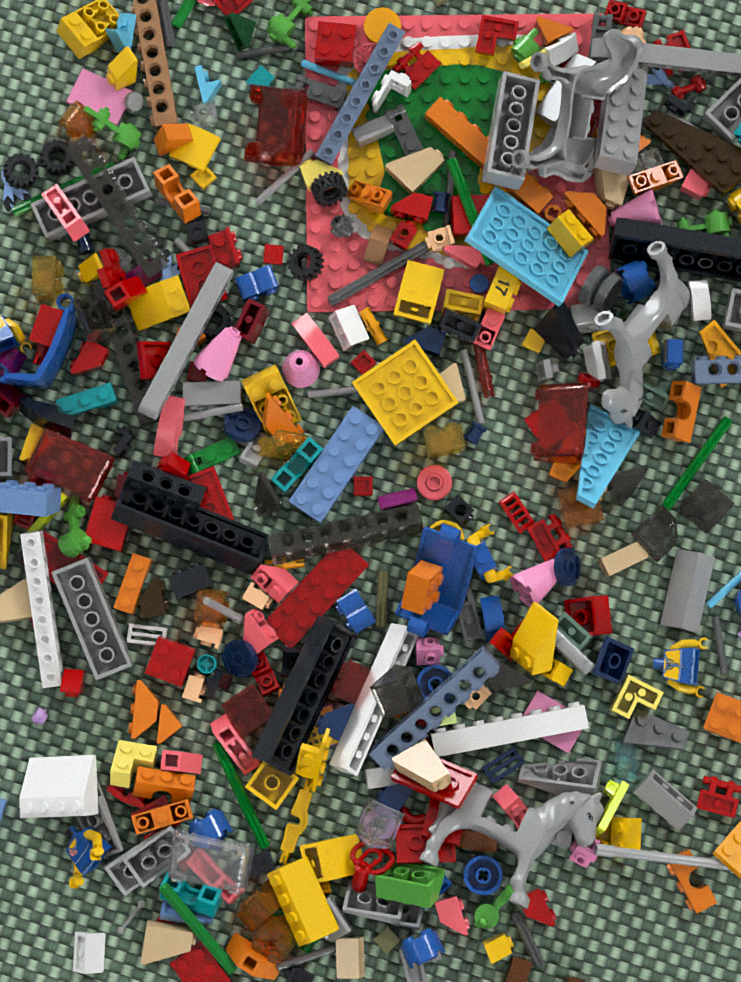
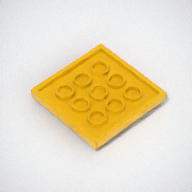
[352,340,459,446]

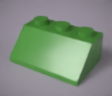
[375,859,445,908]

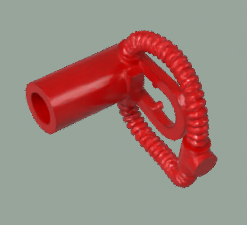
[350,840,396,893]

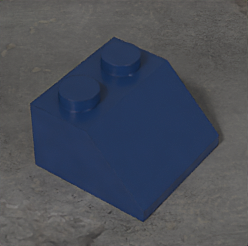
[592,636,634,685]
[315,703,355,741]

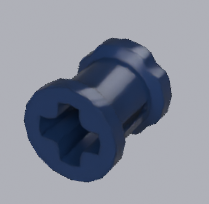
[431,191,451,214]
[77,232,95,255]
[463,421,487,446]

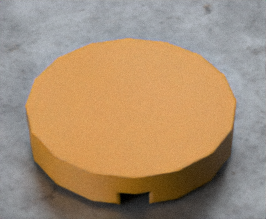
[364,7,401,44]

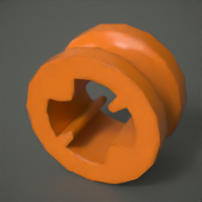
[544,204,562,223]

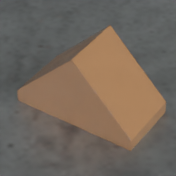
[364,225,394,266]

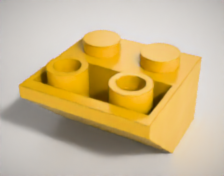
[595,816,642,858]

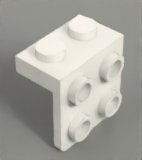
[371,70,411,114]

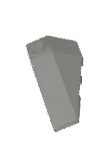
[518,758,602,795]

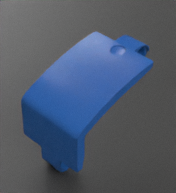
[0,293,78,390]
[395,523,478,638]

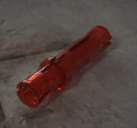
[472,343,496,399]

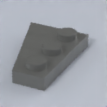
[622,708,690,751]

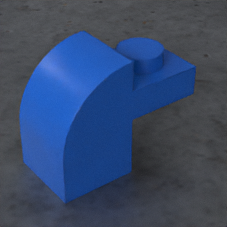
[480,595,505,642]

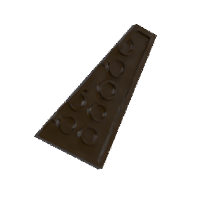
[642,110,741,197]

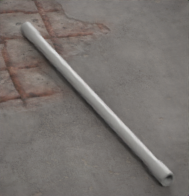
[594,843,731,871]

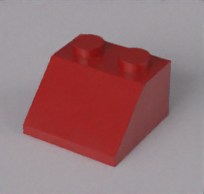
[564,595,612,636]

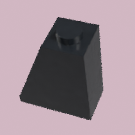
[533,301,585,361]

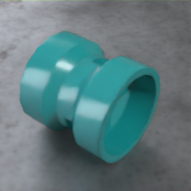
[197,654,217,674]

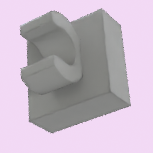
[535,359,559,382]

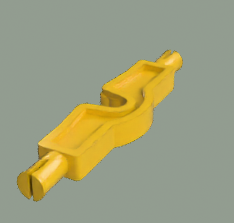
[279,778,313,864]

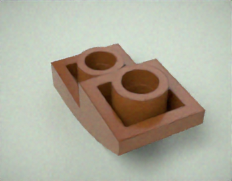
[455,829,498,852]

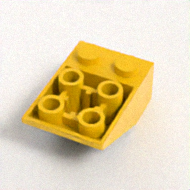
[56,0,119,59]
[393,260,444,325]
[241,364,302,436]
[300,833,362,883]

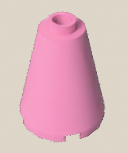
[608,189,662,227]
[193,327,242,381]
[282,350,320,388]
[510,559,558,608]

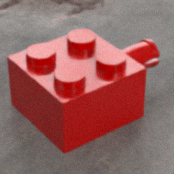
[29,304,64,365]

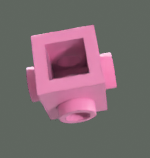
[416,637,444,665]
[569,839,600,868]

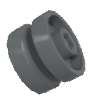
[578,265,624,313]

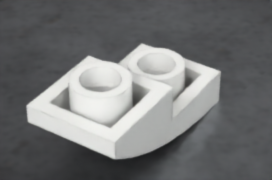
[545,32,579,66]
[688,279,711,321]
[364,766,399,789]

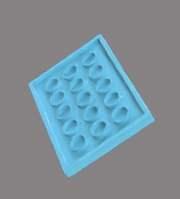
[464,186,589,307]

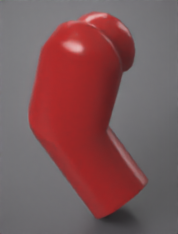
[398,807,426,824]

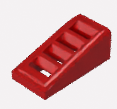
[498,491,535,534]

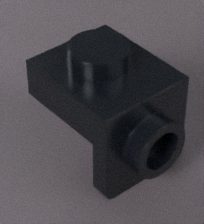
[664,93,696,117]
[186,215,209,245]
[632,409,662,439]
[113,425,134,457]
[281,647,302,678]
[205,668,234,699]
[283,965,315,982]

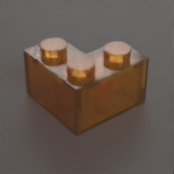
[556,486,604,530]
[236,879,281,932]

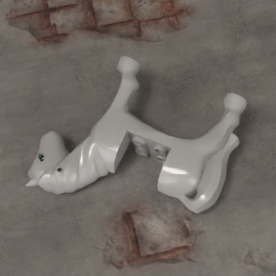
[512,29,643,183]
[594,241,690,429]
[419,782,604,909]

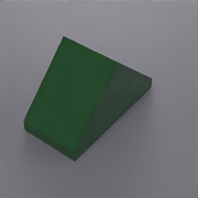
[222,12,256,51]

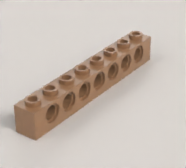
[131,0,178,131]

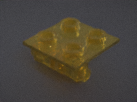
[257,430,309,461]

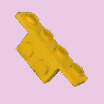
[295,728,332,792]

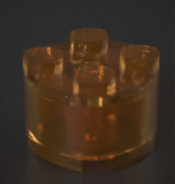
[57,101,99,146]
[194,588,230,629]
[252,915,297,964]

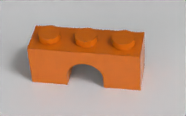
[153,164,201,223]
[661,381,702,443]
[113,553,153,615]
[132,766,196,804]
[666,849,717,914]

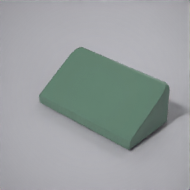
[642,377,670,412]
[557,611,593,652]

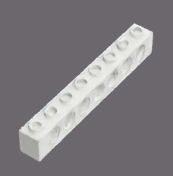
[20,530,63,688]

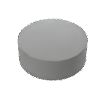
[124,92,144,111]

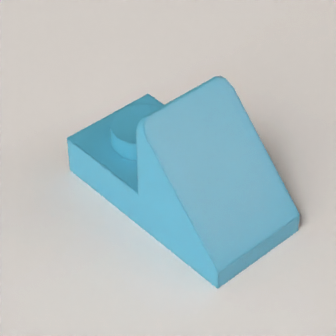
[105,13,136,52]
[195,65,222,108]

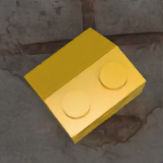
[547,209,596,258]

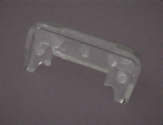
[168,828,255,895]

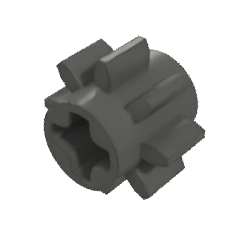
[330,214,354,239]

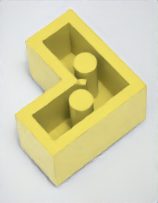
[609,675,664,719]
[110,740,157,788]

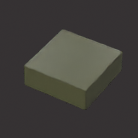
[373,926,401,954]

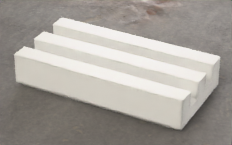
[126,623,168,646]

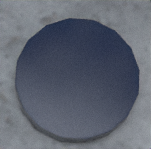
[223,408,262,443]
[554,548,581,586]
[222,639,258,678]

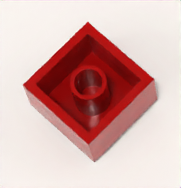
[314,21,356,68]
[145,636,197,687]

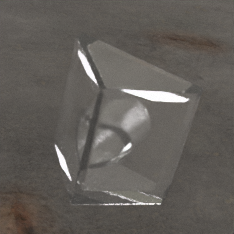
[355,798,405,849]

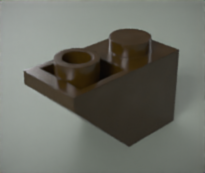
[140,576,170,619]

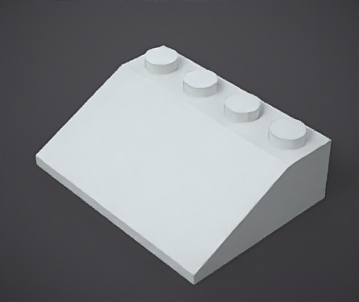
[19,755,98,818]

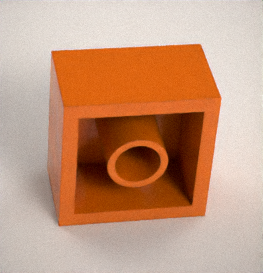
[401,560,444,615]
[703,692,741,743]

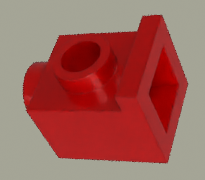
[390,220,418,252]

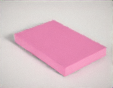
[66,68,133,126]
[523,690,582,753]

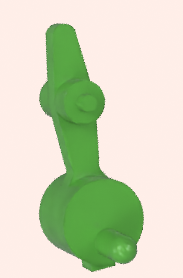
[267,0,314,49]
[511,28,560,84]
[83,106,142,161]
[677,210,733,237]
[58,495,92,558]
[473,883,513,929]

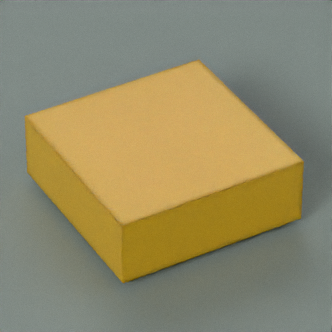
[190,167,217,190]
[522,328,545,354]

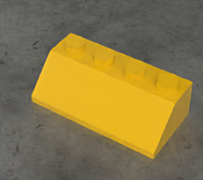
[267,856,339,947]

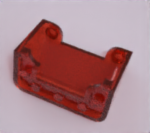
[244,84,308,166]
[530,382,588,465]
[23,428,116,503]

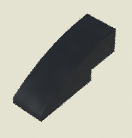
[20,397,75,439]

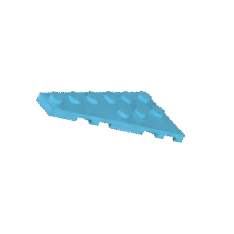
[576,404,641,509]

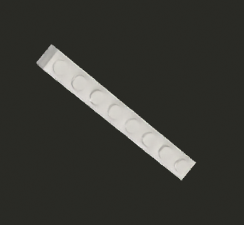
[329,623,418,776]
[431,701,589,757]

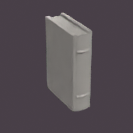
[555,629,595,675]

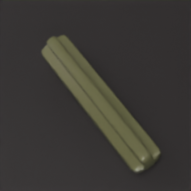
[376,571,388,628]

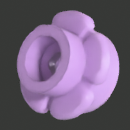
[31,707,48,726]

